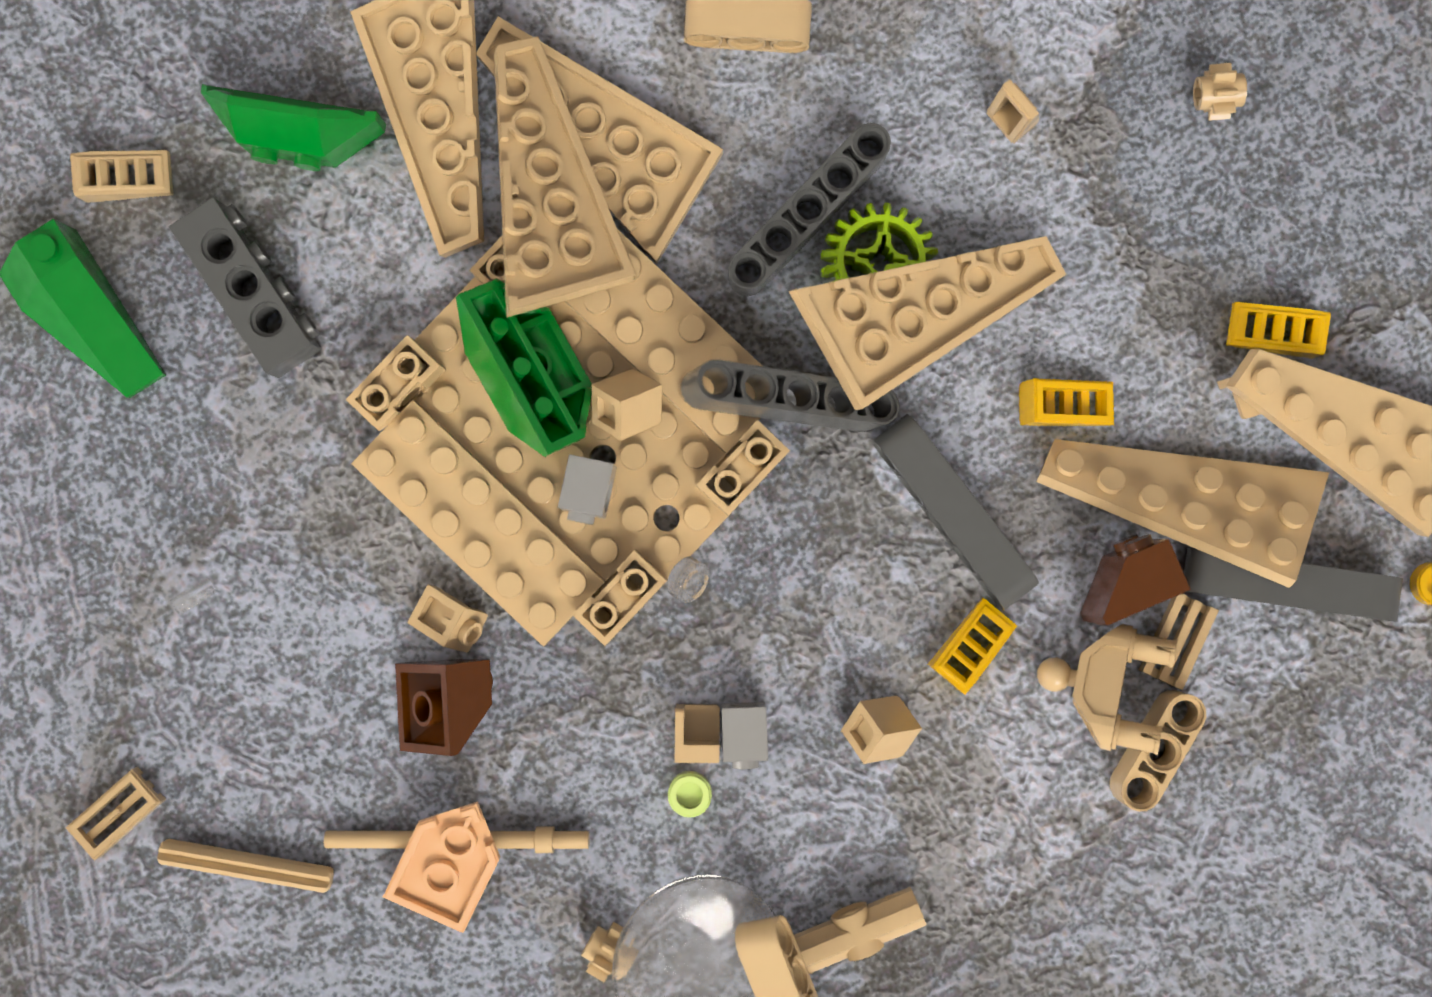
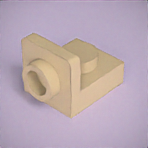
[407,584,488,652]

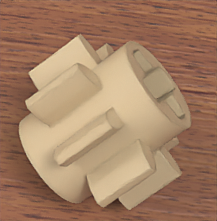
[1193,63,1247,121]
[581,922,636,983]

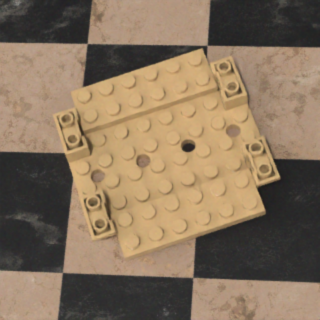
[345,229,790,647]

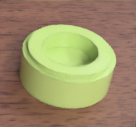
[668,771,712,817]

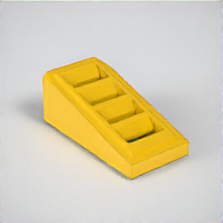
[1226,302,1331,359]
[1019,378,1114,426]
[927,597,1017,695]

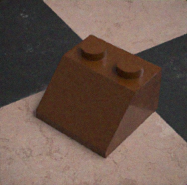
[1080,534,1191,626]

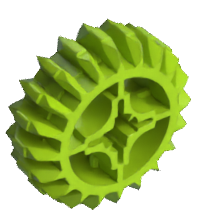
[820,202,938,282]

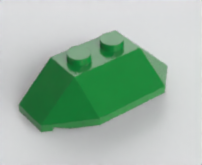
[201,84,386,171]
[456,279,592,457]

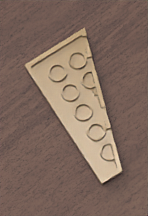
[350,0,484,258]
[476,16,723,264]
[494,36,636,318]
[789,236,1066,410]
[1226,349,1432,537]
[1036,439,1329,588]

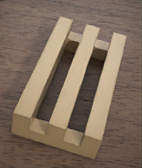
[1139,593,1219,690]
[66,767,166,861]

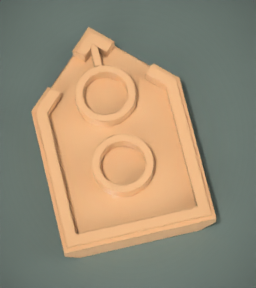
[383,801,500,933]

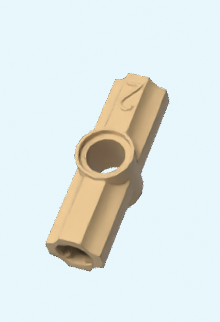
[794,887,926,974]

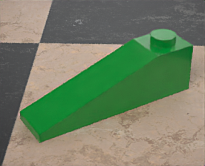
[0,219,166,398]

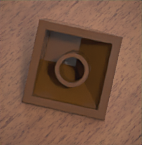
[395,659,493,756]

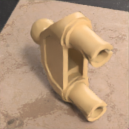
[1037,624,1178,755]

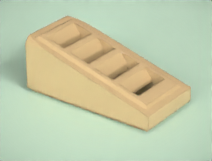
[986,79,1039,143]
[70,150,173,203]

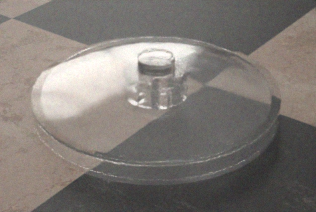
[612,875,776,997]

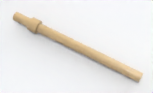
[324,826,590,853]

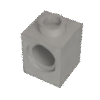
[558,454,617,525]
[721,702,768,769]

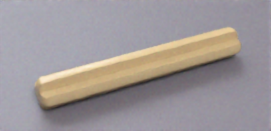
[157,839,334,893]

